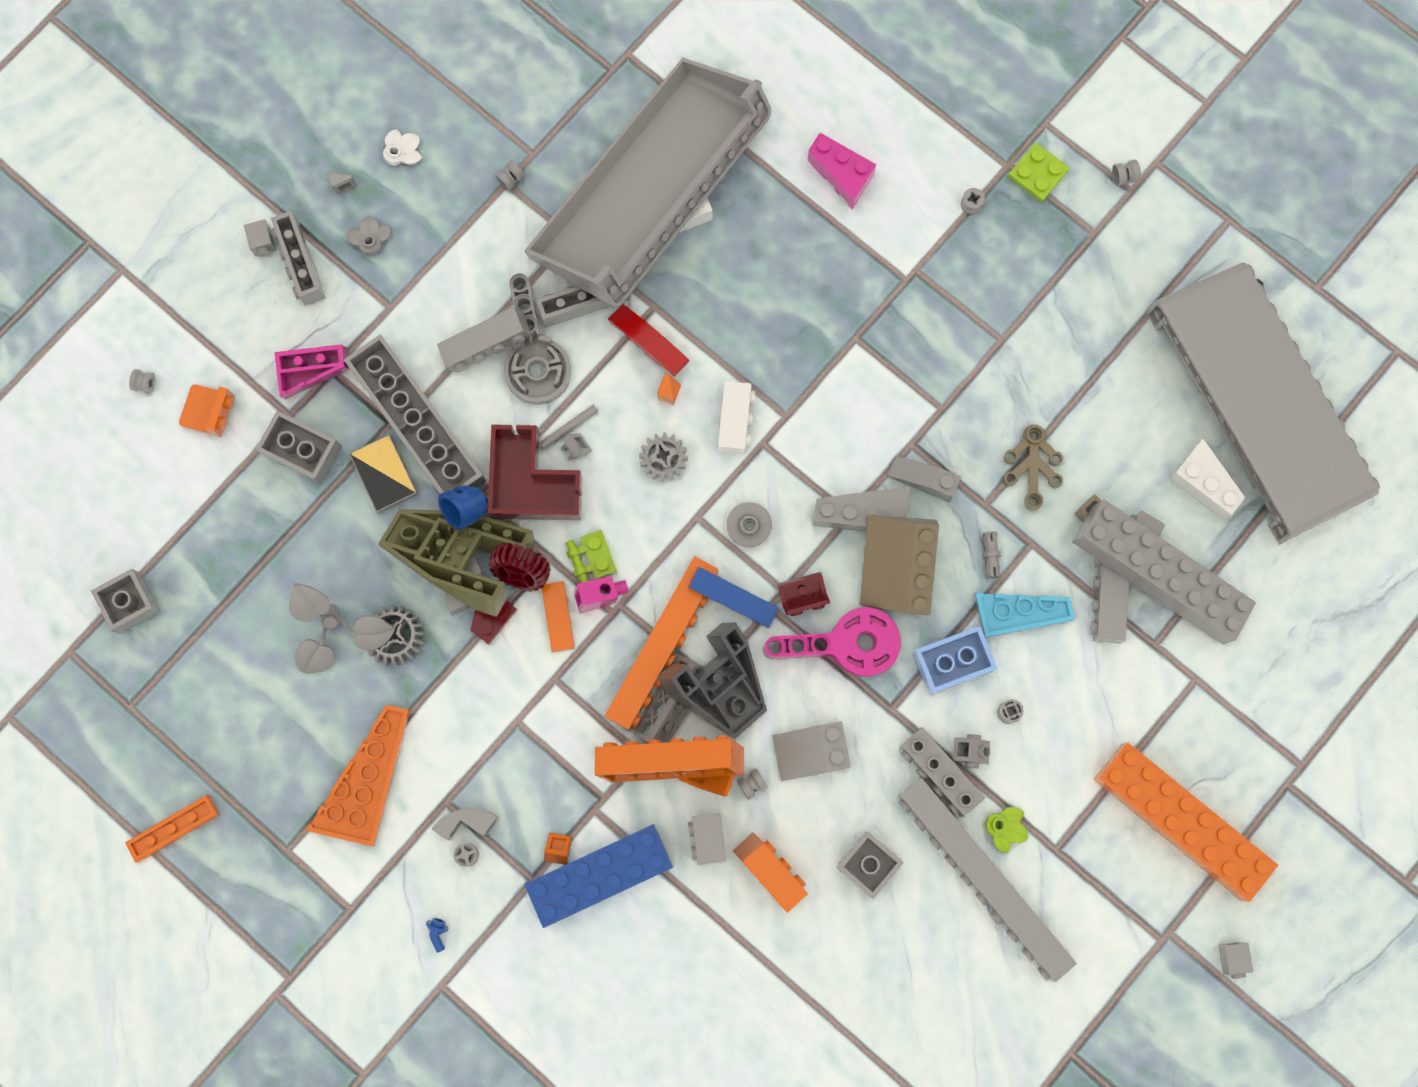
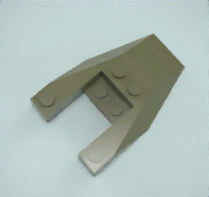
[379,509,535,617]

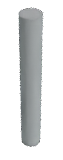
[539,404,599,450]

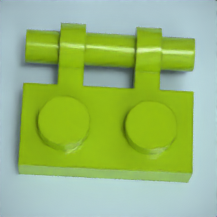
[565,529,617,583]

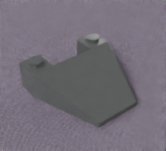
[657,622,767,739]

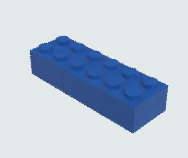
[524,824,674,928]

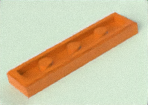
[125,795,220,863]

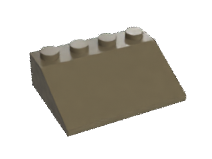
[860,515,939,615]

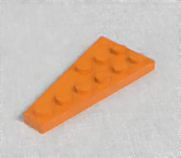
[305,705,410,847]

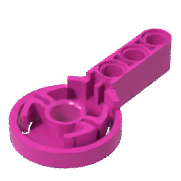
[762,607,901,677]

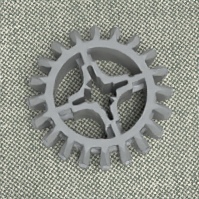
[368,605,425,667]

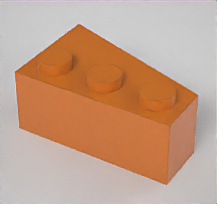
[733,832,808,913]

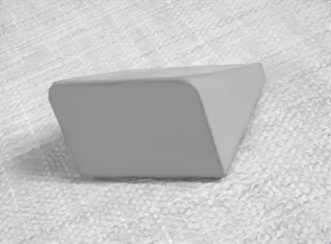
[327,173,357,195]

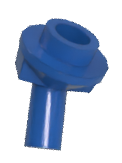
[426,918,449,953]

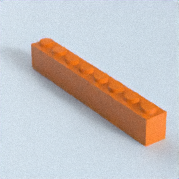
[605,556,720,731]

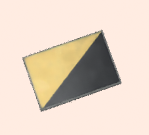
[349,434,419,514]

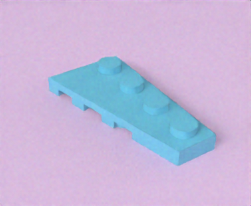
[974,593,1075,638]

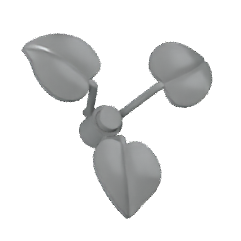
[289,583,395,674]

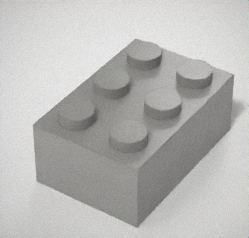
[255,410,342,485]

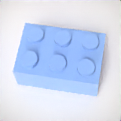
[913,626,998,696]

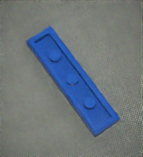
[688,567,779,628]

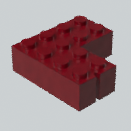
[487,424,582,520]

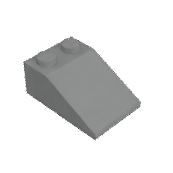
[772,721,851,781]

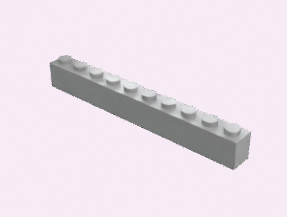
[898,777,1077,982]

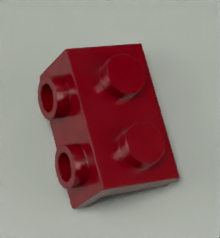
[777,572,830,616]

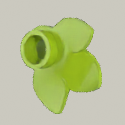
[985,807,1028,853]

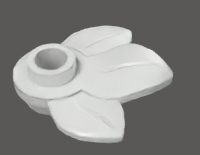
[383,129,422,166]

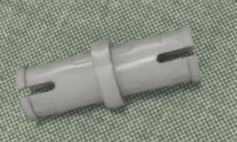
[982,531,1001,579]

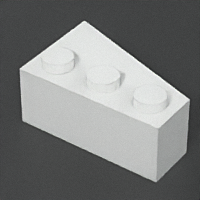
[1170,439,1245,520]

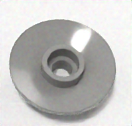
[727,502,772,547]

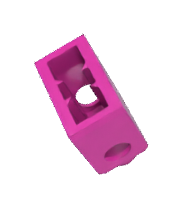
[573,576,628,614]

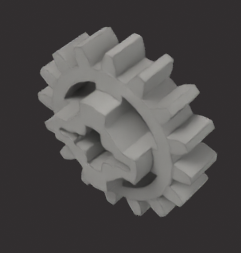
[639,432,688,482]

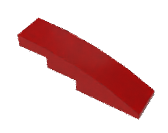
[608,304,689,377]

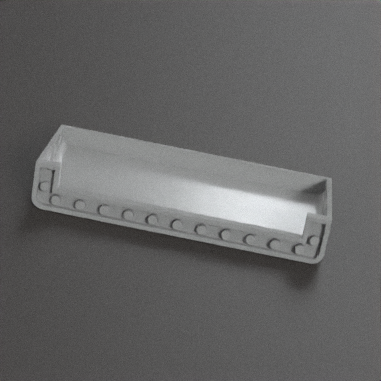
[524,57,771,307]
[1146,262,1380,545]

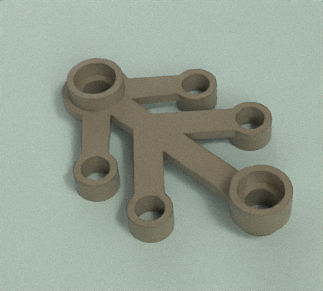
[1003,424,1063,511]

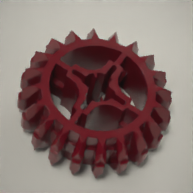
[489,543,551,592]

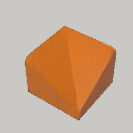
[657,373,681,405]

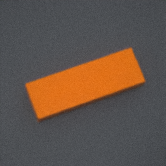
[542,581,575,653]

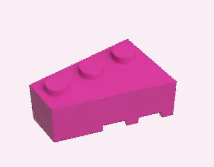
[808,133,877,210]
[274,344,349,399]

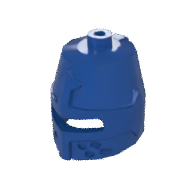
[438,485,487,530]

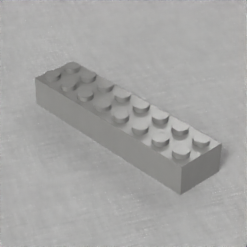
[344,334,486,494]
[1072,499,1256,645]

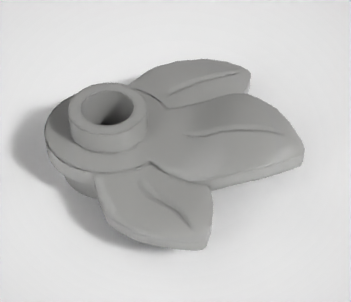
[347,216,391,256]

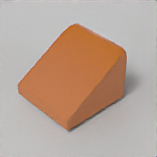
[544,833,572,865]

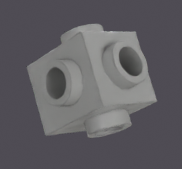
[953,734,990,768]

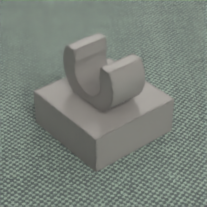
[561,433,592,461]

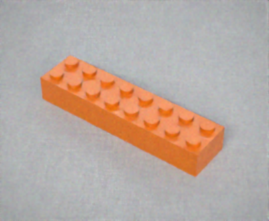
[1093,742,1278,902]

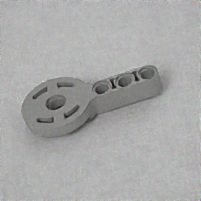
[504,273,572,405]

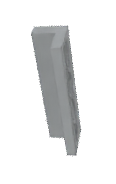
[633,655,703,743]

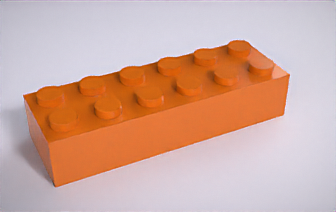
[594,735,744,783]

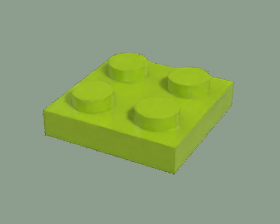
[1008,142,1070,203]

